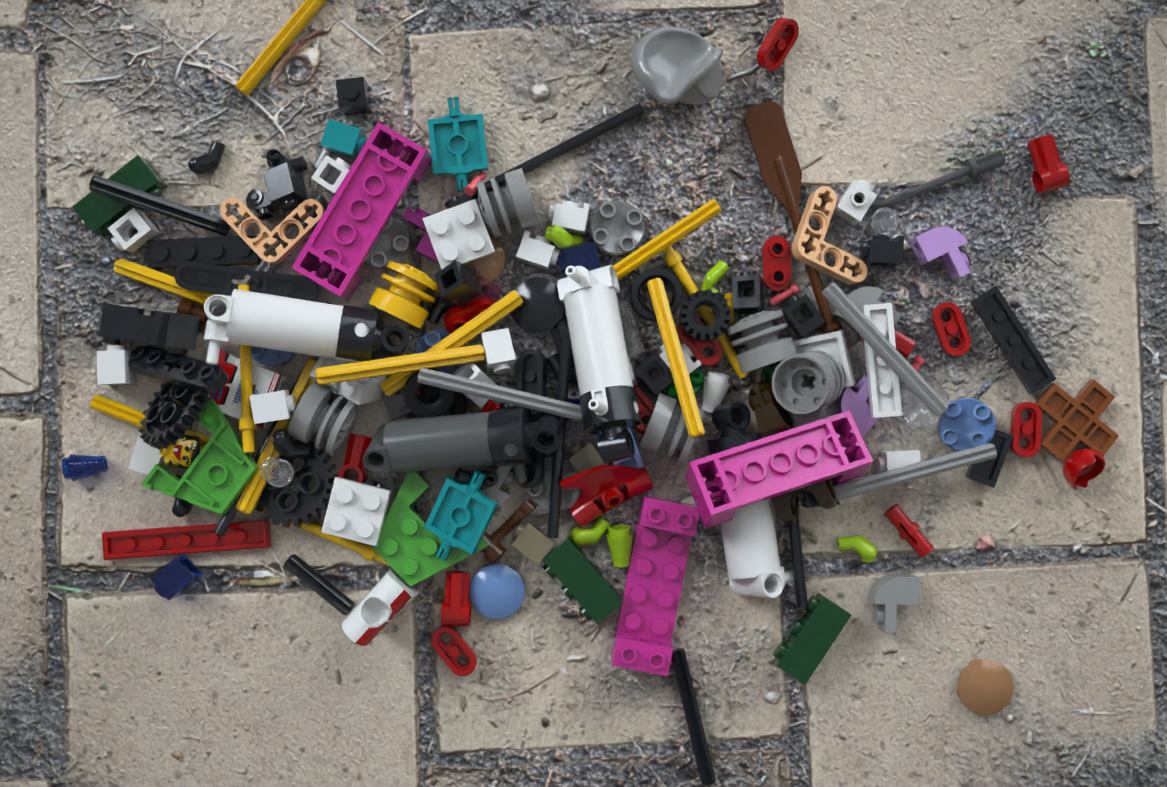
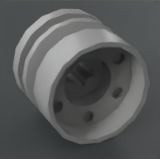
[477,168,540,239]
[727,309,797,374]
[772,350,844,414]
[288,383,359,456]
[638,393,704,464]

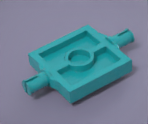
[427,97,489,192]
[424,470,499,561]

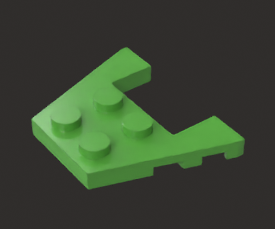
[141,396,259,514]
[371,472,490,586]

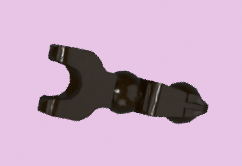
[748,380,837,524]

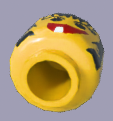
[159,432,204,469]

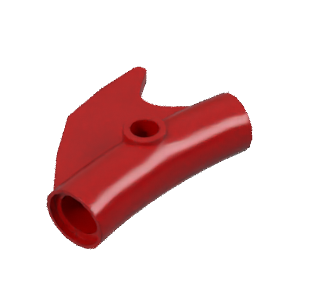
[560,465,653,527]

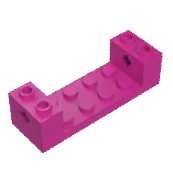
[292,122,432,301]
[685,410,873,529]
[611,495,700,677]

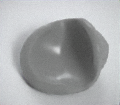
[631,26,723,105]

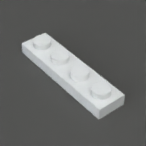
[861,303,902,418]

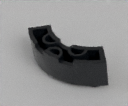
[96,303,200,355]

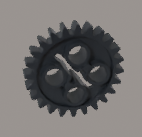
[139,382,211,450]
[255,439,338,528]

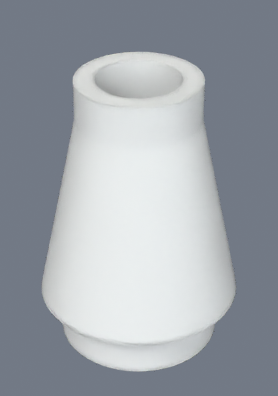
[701,371,731,413]

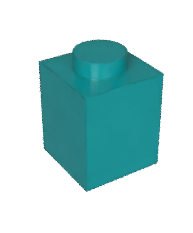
[320,119,367,160]

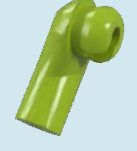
[545,225,583,249]
[701,260,729,293]
[570,517,611,546]
[836,535,877,563]

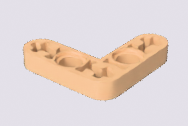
[791,186,867,285]
[220,197,326,264]

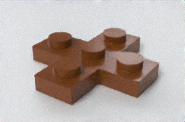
[1035,379,1119,461]

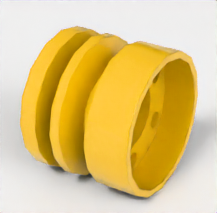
[368,261,440,329]

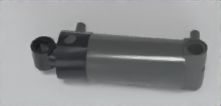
[363,407,563,493]

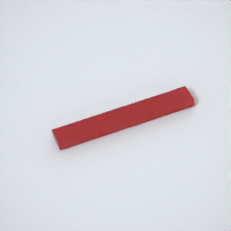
[102,519,272,560]

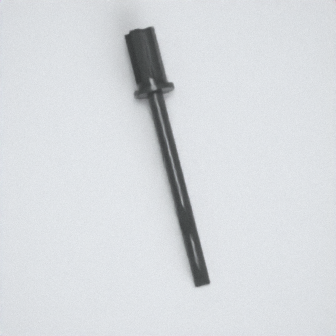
[870,149,1006,212]

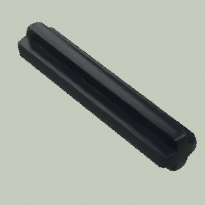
[284,554,355,615]

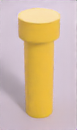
[724,293,735,324]

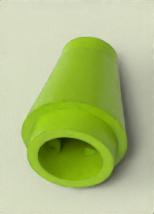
[606,525,634,568]

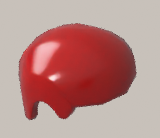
[1063,449,1106,490]

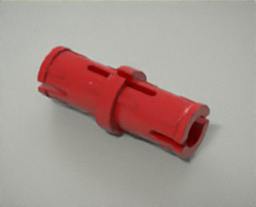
[884,504,934,558]

